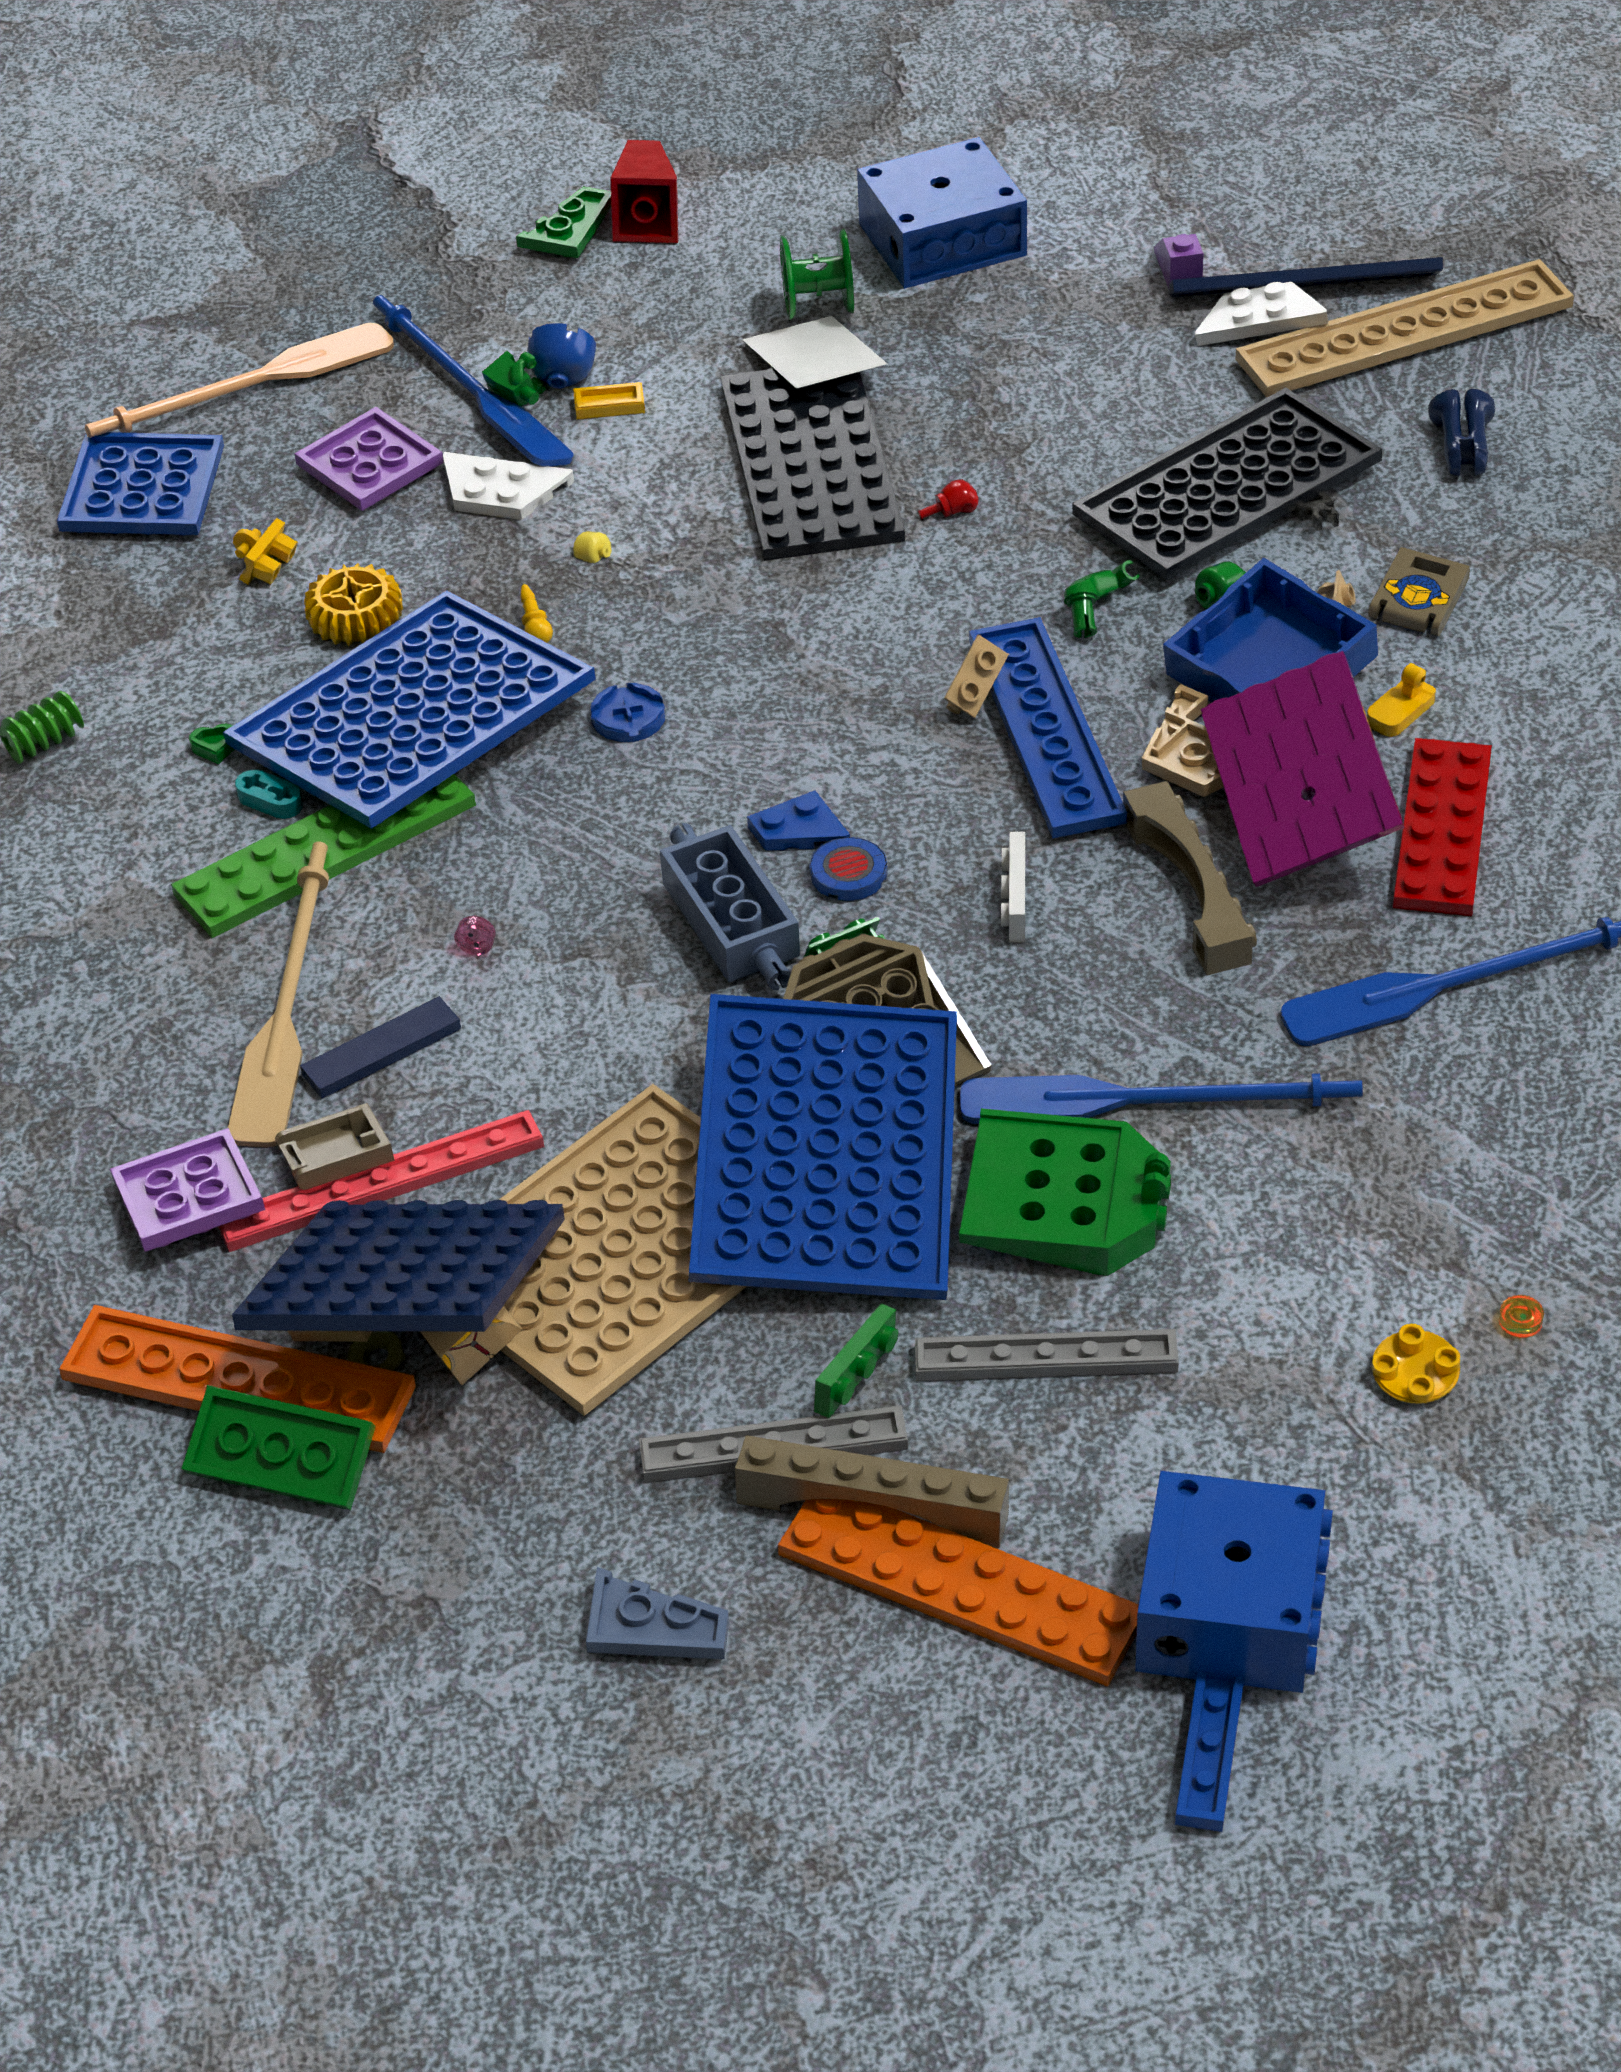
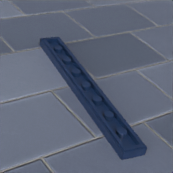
[1169,257,1443,298]

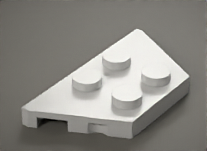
[1195,282,1329,346]
[443,452,574,520]

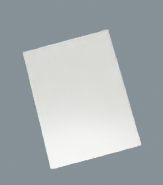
[742,316,887,389]

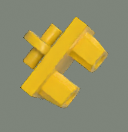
[233,518,298,585]

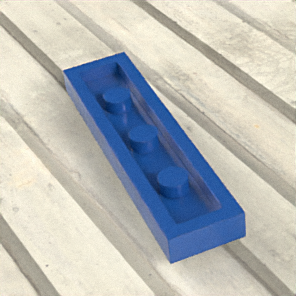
[1175,1671,1244,1832]

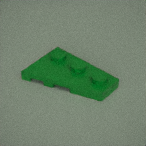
[516,186,611,258]

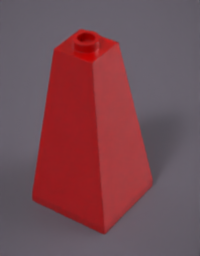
[610,140,679,243]

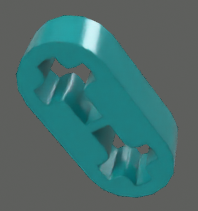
[235,770,303,819]

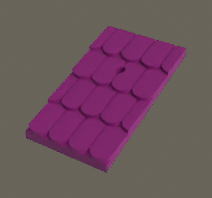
[1201,651,1405,887]

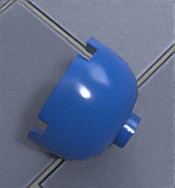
[527,323,596,389]

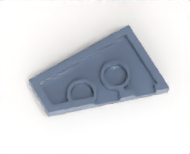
[586,1567,729,1659]

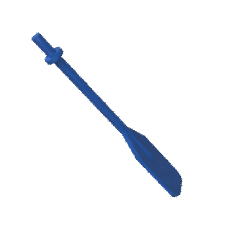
[373,295,574,466]
[1281,917,1621,1046]
[960,1073,1363,1124]

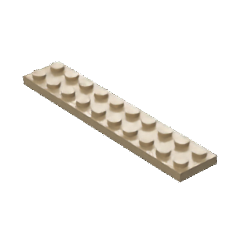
[1235,259,1574,398]

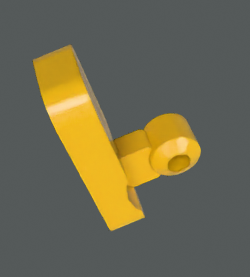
[1367,663,1436,737]

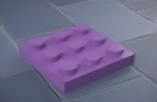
[294,407,444,511]
[110,1128,265,1252]

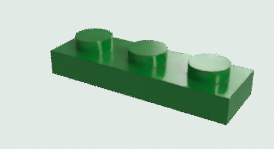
[814,1303,899,1418]

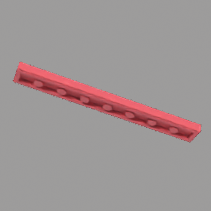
[218,1110,544,1252]

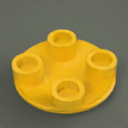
[1372,1324,1460,1404]

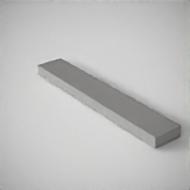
[915,1329,1179,1381]
[639,1405,908,1483]

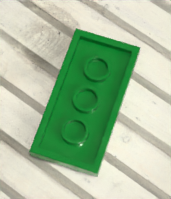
[181,1385,376,1511]

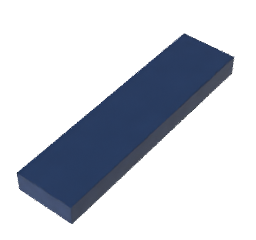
[300,996,461,1099]

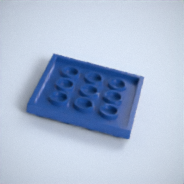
[57,432,224,536]

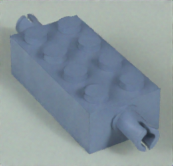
[660,823,800,991]

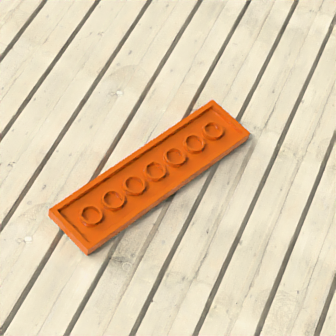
[59,1305,416,1453]
[778,1499,1139,1687]

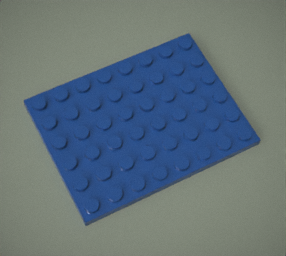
[223,590,596,829]
[688,994,957,1300]

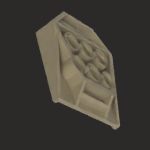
[783,934,991,1087]

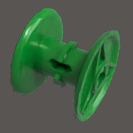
[780,229,854,321]

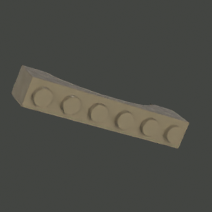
[1123,781,1257,975]
[735,1435,1009,1548]

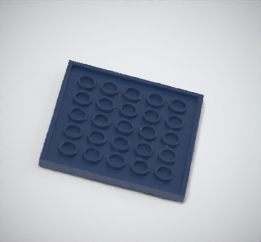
[232,1200,565,1332]

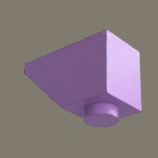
[1154,234,1204,289]

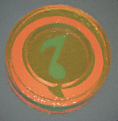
[1499,1295,1544,1338]

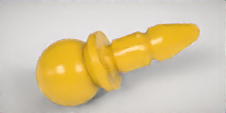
[520,584,553,643]

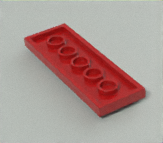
[1393,738,1492,916]

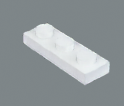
[1001,832,1025,943]

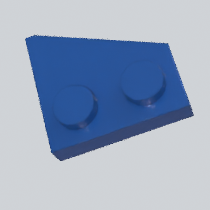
[747,790,850,851]

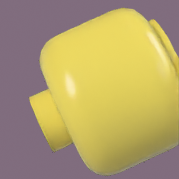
[573,531,612,563]

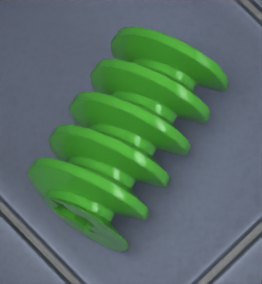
[0,691,84,764]

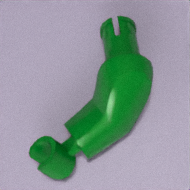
[1064,560,1139,638]

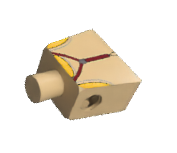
[420,1306,522,1385]

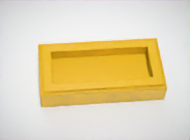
[573,382,645,420]

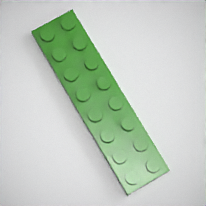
[171,774,476,938]

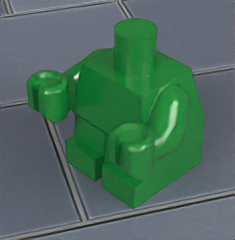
[482,351,546,407]

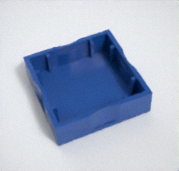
[1163,558,1378,703]

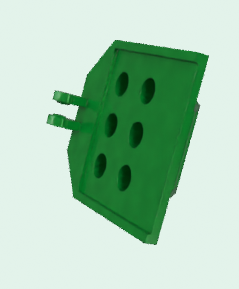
[959,1108,1171,1276]

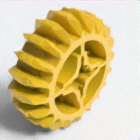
[304,563,403,646]

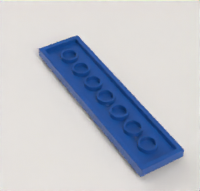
[969,617,1127,839]

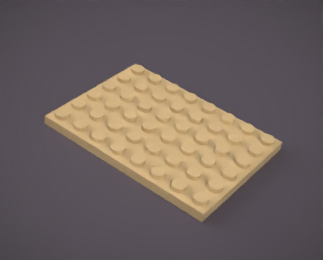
[499,1084,747,1416]

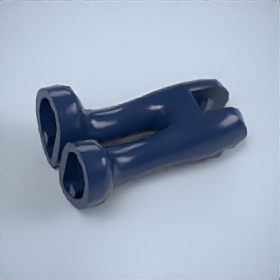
[1428,389,1495,476]

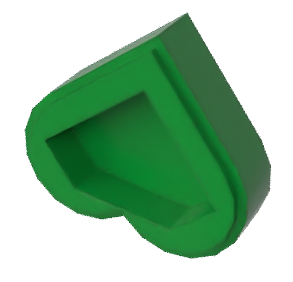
[189,723,235,765]

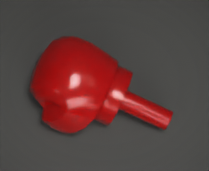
[918,479,979,519]

